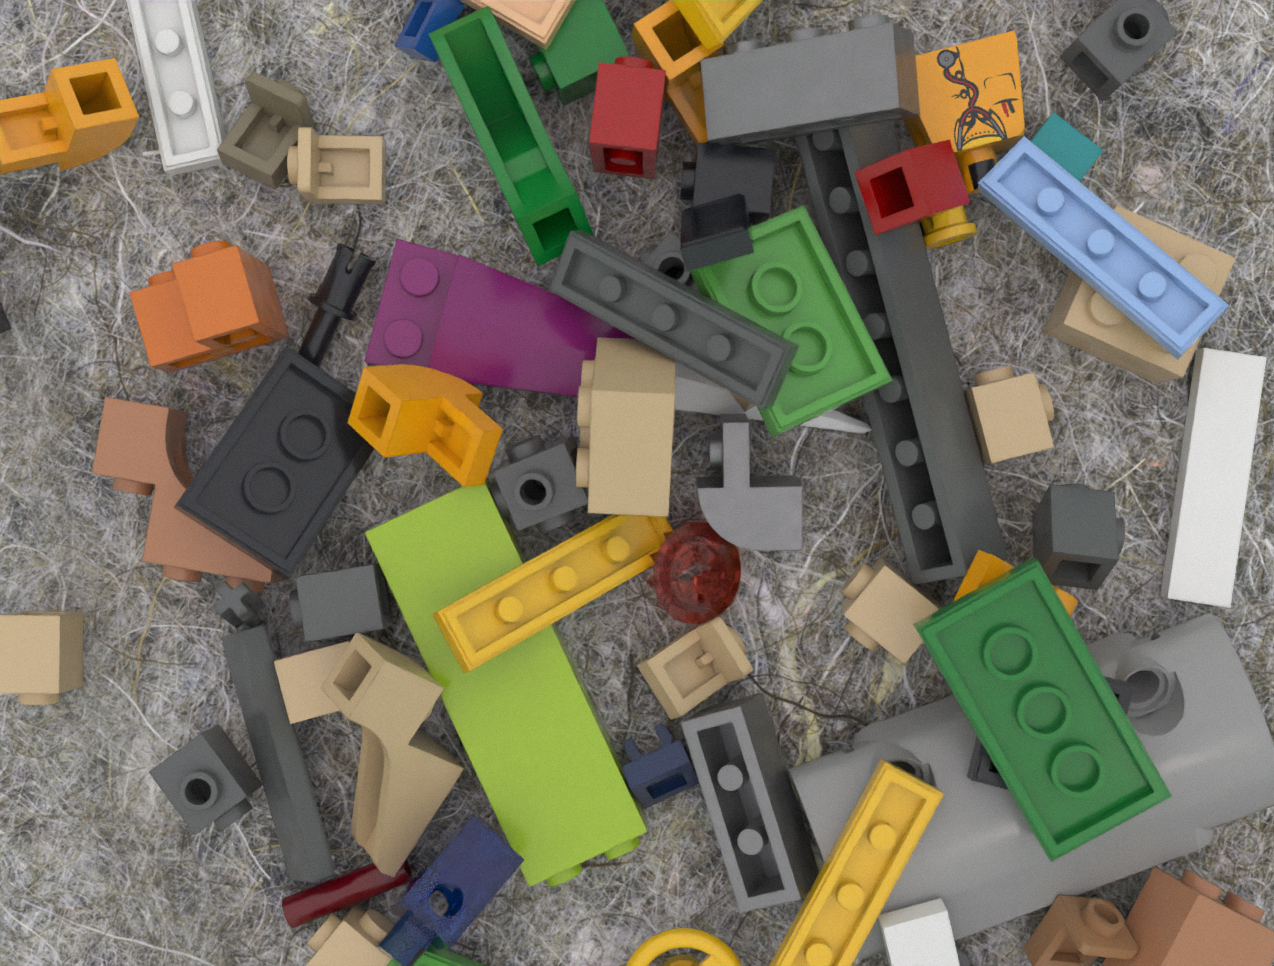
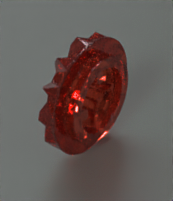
[646,522,741,624]

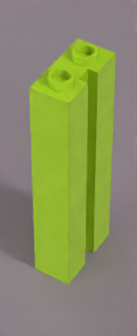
[364,478,648,887]

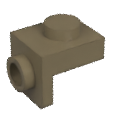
[217,72,316,190]

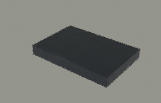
[173,346,375,580]

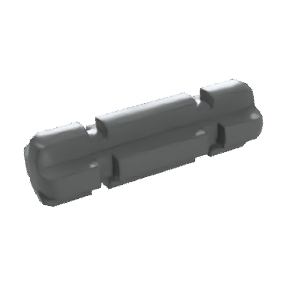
[212,581,265,629]

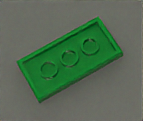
[913,557,1172,862]

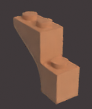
[92,397,285,593]

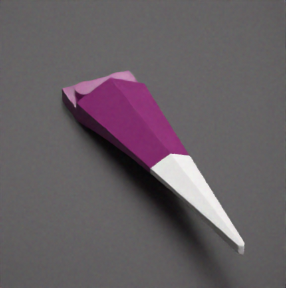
[364,239,872,433]

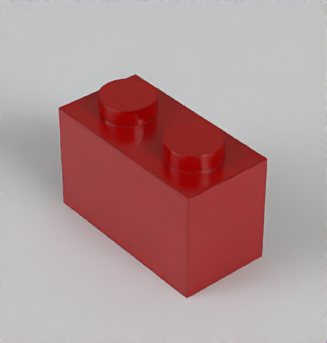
[589,56,666,179]

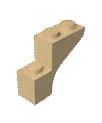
[321,632,464,877]

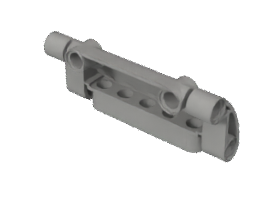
[788,613,1274,960]

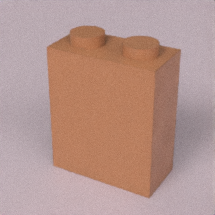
[1102,866,1274,966]

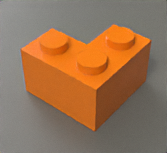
[129,241,290,373]

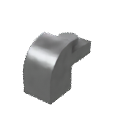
[696,414,803,551]

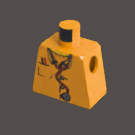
[902,30,1025,196]

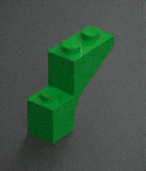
[429,6,595,266]

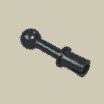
[298,243,376,368]

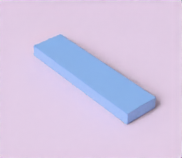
[978,136,1229,360]

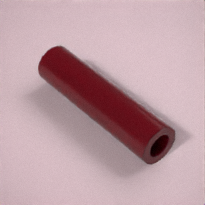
[282,858,413,928]

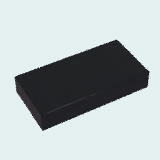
[680,193,754,271]

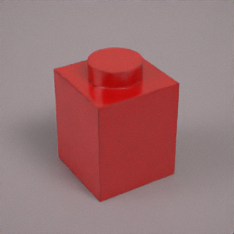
[854,140,970,235]

